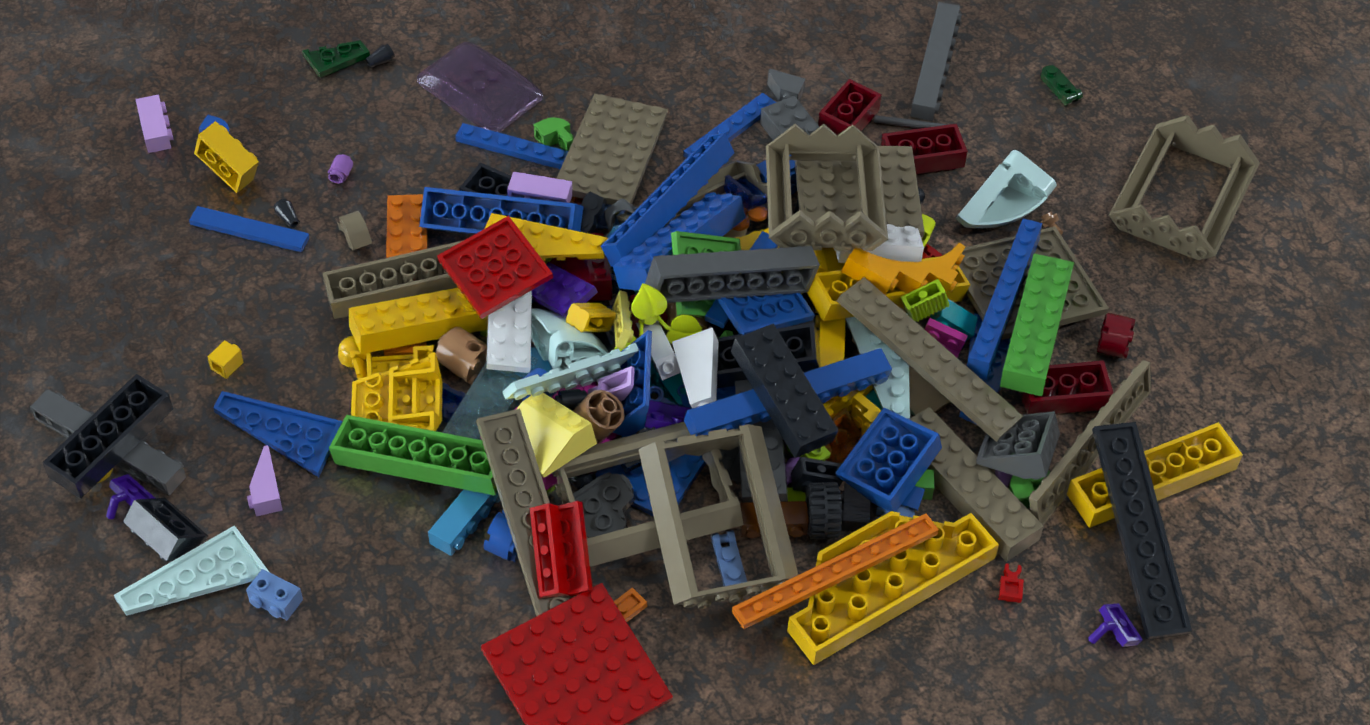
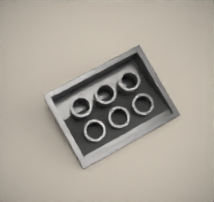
[976,411,1060,480]

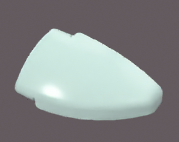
[955,150,1057,229]
[531,308,609,371]

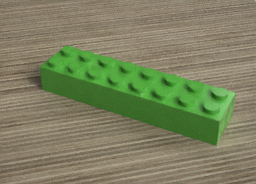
[1000,254,1074,396]
[329,415,498,496]

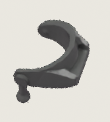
[604,199,638,237]

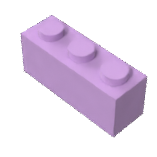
[135,94,174,153]
[507,172,572,203]

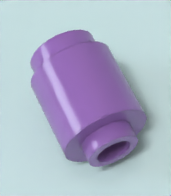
[328,154,353,184]

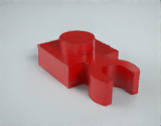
[998,563,1024,603]

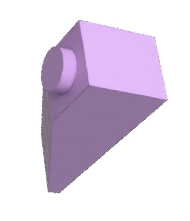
[247,445,282,516]

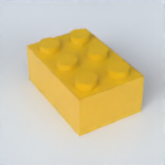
[194,121,259,193]

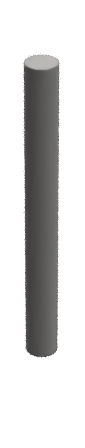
[874,115,949,128]

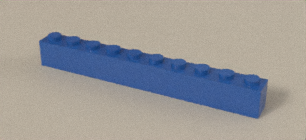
[601,133,734,267]
[967,219,1042,380]
[684,348,892,436]

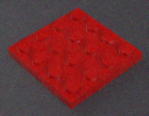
[437,215,553,319]

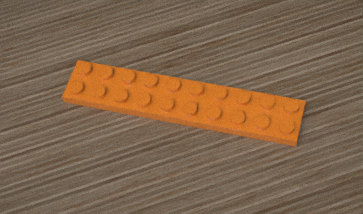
[384,194,428,356]

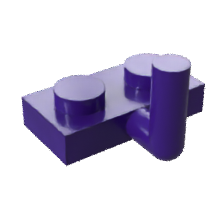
[106,474,155,519]
[1088,603,1143,647]

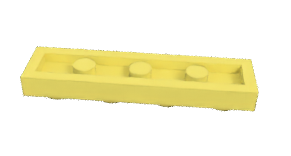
[612,290,634,349]

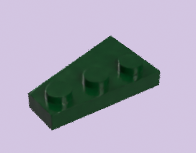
[302,40,370,78]

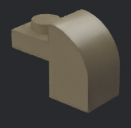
[337,211,372,250]

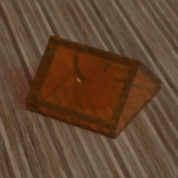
[825,407,862,464]

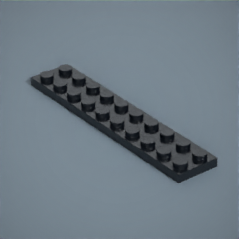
[1092,422,1192,639]

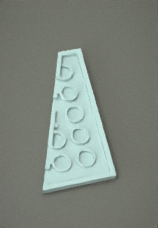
[845,313,910,420]
[502,343,639,400]
[114,525,269,616]

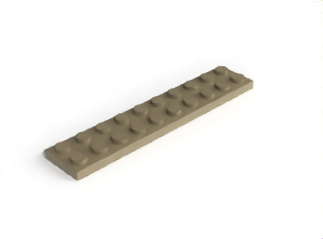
[837,277,1023,442]
[1029,360,1151,525]
[476,408,579,616]

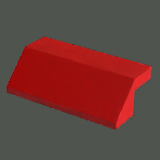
[529,501,593,598]

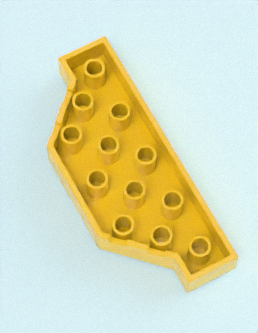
[787,511,999,665]

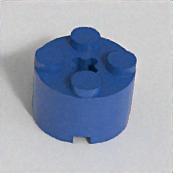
[483,509,518,562]

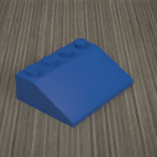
[612,330,652,437]
[835,408,942,512]

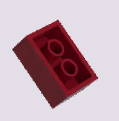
[818,79,882,135]

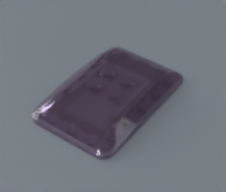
[417,42,543,132]

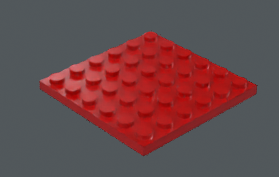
[480,583,673,725]

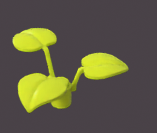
[614,283,703,352]

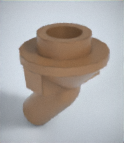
[1039,211,1063,235]

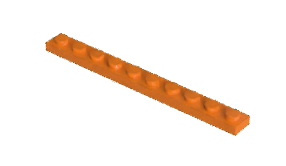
[732,513,939,630]

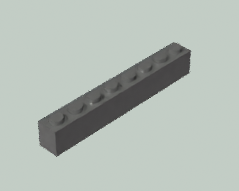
[910,2,962,121]
[30,389,186,496]

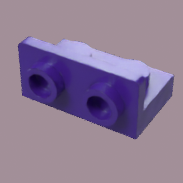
[645,400,691,429]

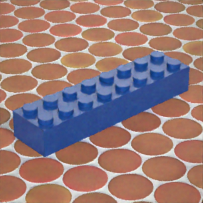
[419,187,583,234]
[613,192,746,291]

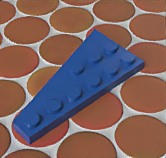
[213,391,342,477]

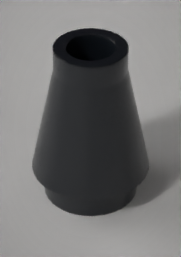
[366,44,395,68]
[273,199,300,228]

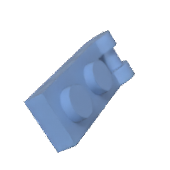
[711,530,747,586]

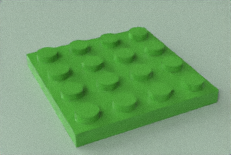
[671,231,741,320]

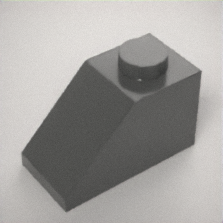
[767,69,805,102]

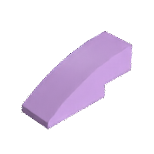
[588,366,634,402]

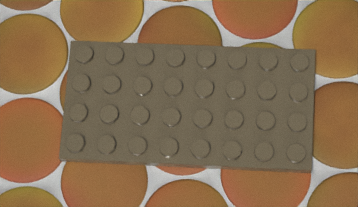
[556,94,668,205]

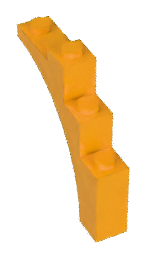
[841,243,966,295]

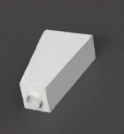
[636,320,681,380]
[672,328,718,409]

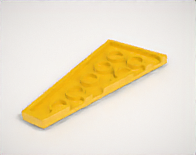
[485,213,608,261]

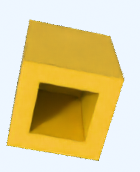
[207,340,244,379]

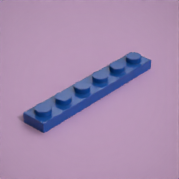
[683,93,776,158]
[455,123,568,169]

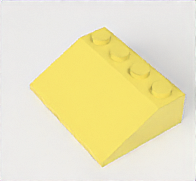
[517,393,597,478]

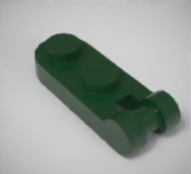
[1041,65,1083,105]

